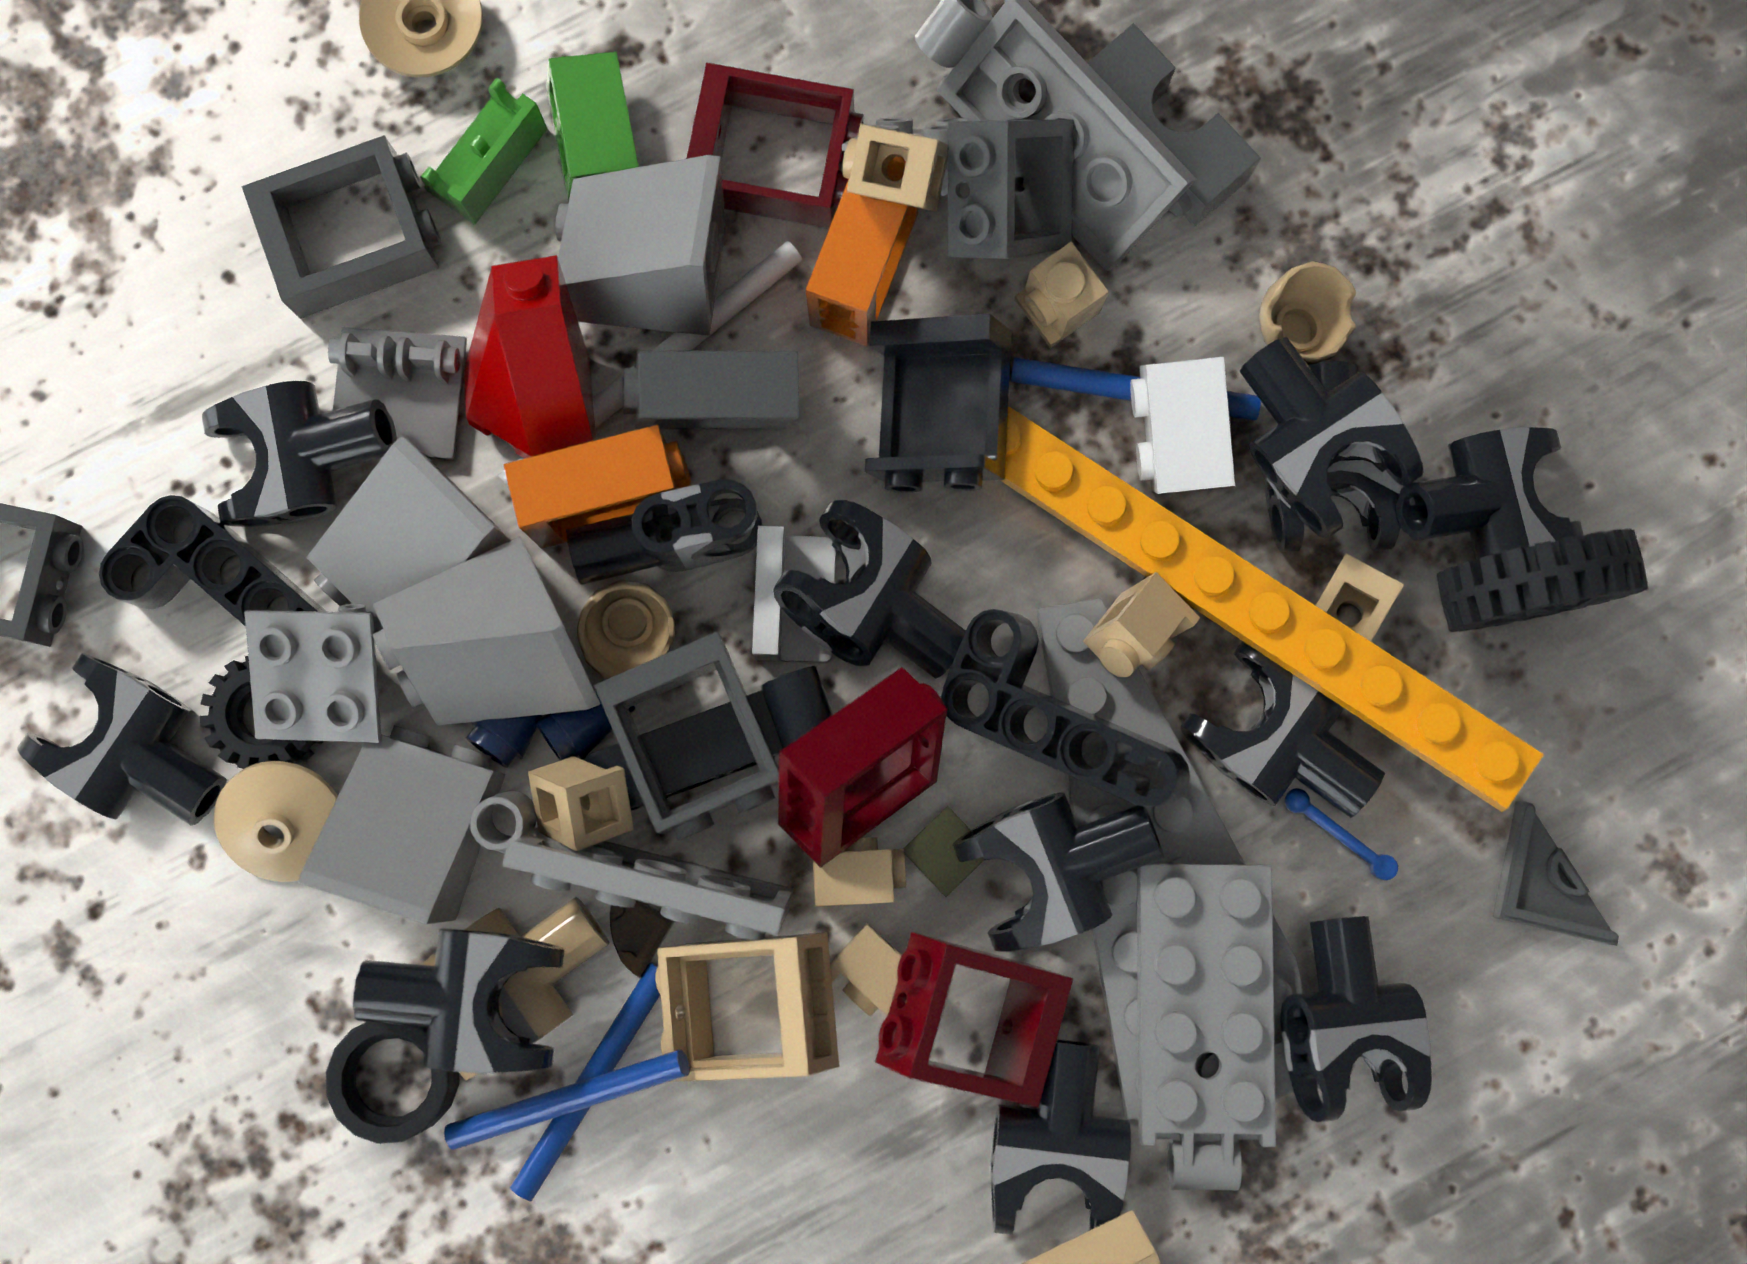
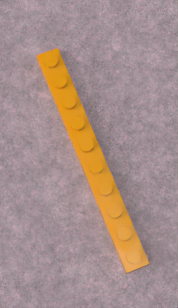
[1000,406,1544,812]

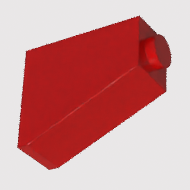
[464,255,596,459]

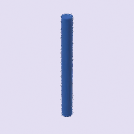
[1010,357,1261,421]
[510,962,660,1201]
[444,1049,690,1150]

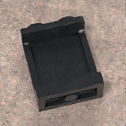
[864,314,1012,493]

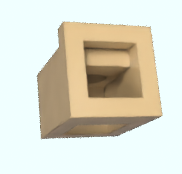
[842,124,948,212]
[1014,242,1109,348]
[1315,553,1404,641]
[1083,572,1200,677]
[528,756,634,851]
[813,837,906,907]
[830,923,907,1017]

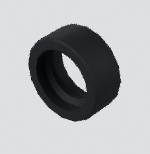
[326,1022,460,1144]

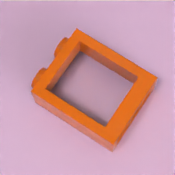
[806,156,919,347]
[503,425,692,549]

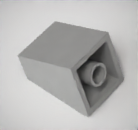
[556,155,726,336]
[306,435,511,642]
[373,537,600,726]
[298,725,506,924]

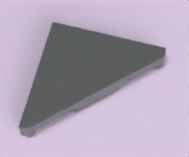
[1493,801,1619,946]

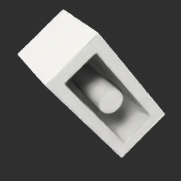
[1130,357,1235,494]

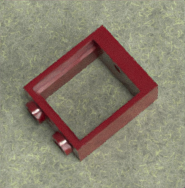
[686,62,864,228]
[778,667,947,868]
[875,932,1074,1108]

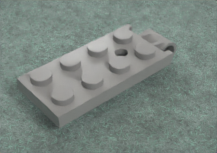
[915,0,1197,272]
[470,790,794,940]
[1137,864,1276,1191]

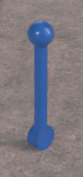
[1285,788,1398,880]

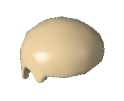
[1259,261,1356,365]
[577,579,675,679]

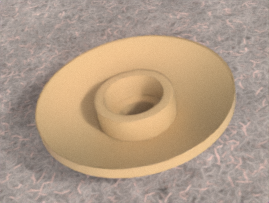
[359,0,483,78]
[214,761,338,882]

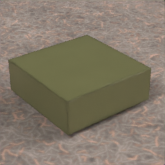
[903,806,985,897]

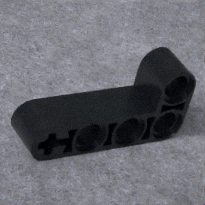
[99,495,327,627]
[941,609,1190,807]
[583,666,834,811]

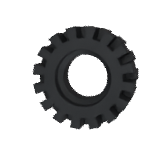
[199,656,323,769]

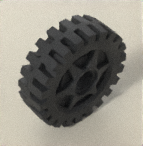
[1436,529,1649,632]

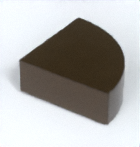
[609,900,675,978]

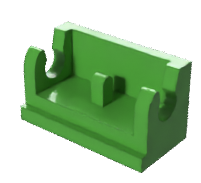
[546,52,639,200]
[420,78,548,224]

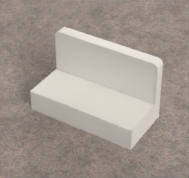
[752,526,836,663]

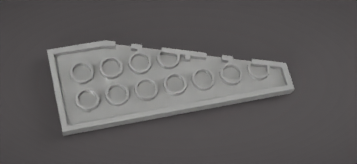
[1036,598,1320,1120]

